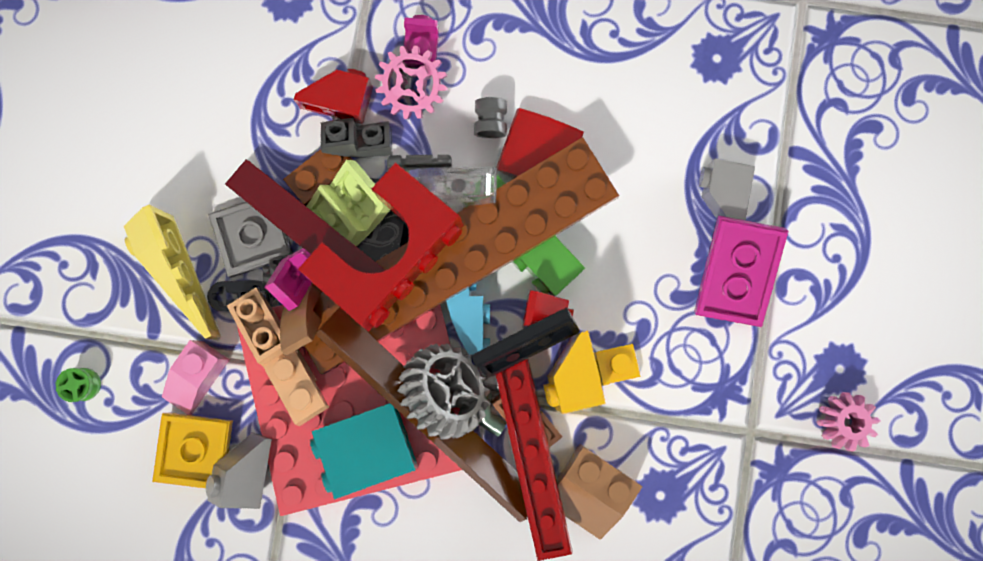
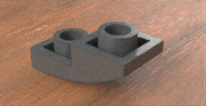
[321,118,393,157]

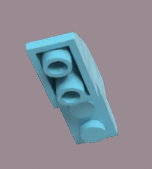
[446,283,490,360]

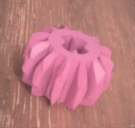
[816,392,881,452]

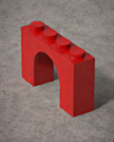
[298,162,464,332]

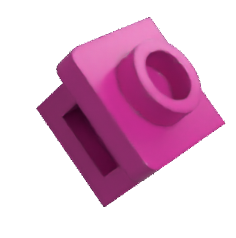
[265,248,312,311]

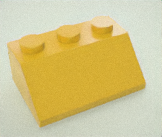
[543,331,606,414]

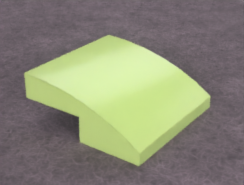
[306,160,390,246]

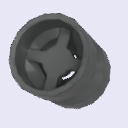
[474,97,507,138]

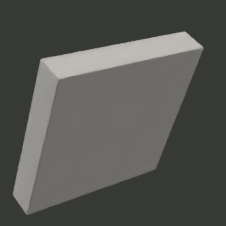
[208,202,293,278]

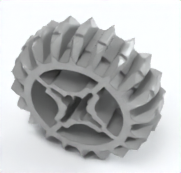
[398,343,491,440]

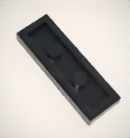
[471,307,580,378]

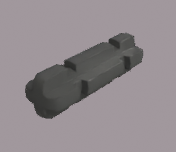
[387,154,452,175]

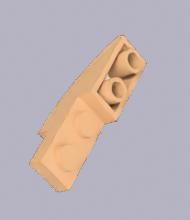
[227,287,329,426]

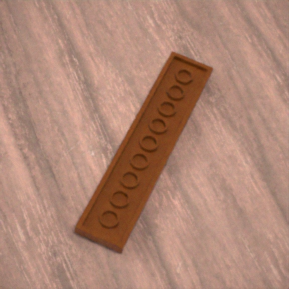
[304,137,619,374]

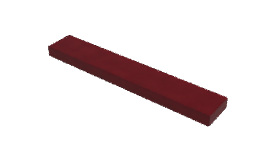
[225,159,385,273]

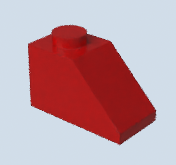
[293,68,373,124]
[522,290,574,329]

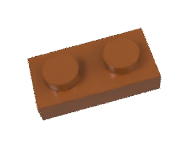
[283,149,353,206]

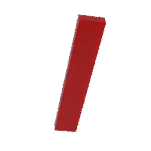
[496,358,573,561]

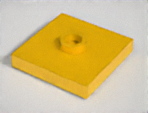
[152,412,233,488]

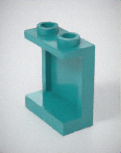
[310,403,418,500]

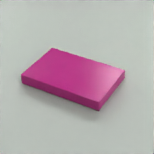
[694,216,789,327]

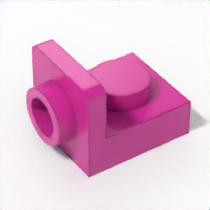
[404,15,439,68]

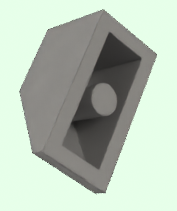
[699,158,755,220]
[206,433,272,509]

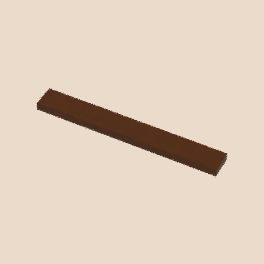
[315,307,528,522]

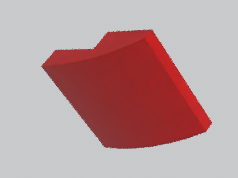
[495,108,584,178]

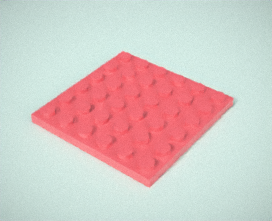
[237,305,462,516]

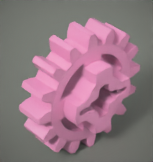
[375,46,448,119]

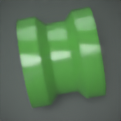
[55,368,101,402]

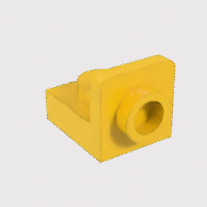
[594,344,641,386]

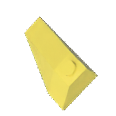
[124,205,221,340]

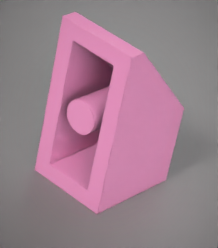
[162,340,230,415]

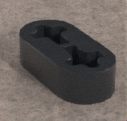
[207,280,275,312]

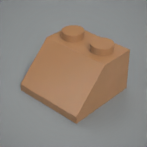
[556,444,643,540]

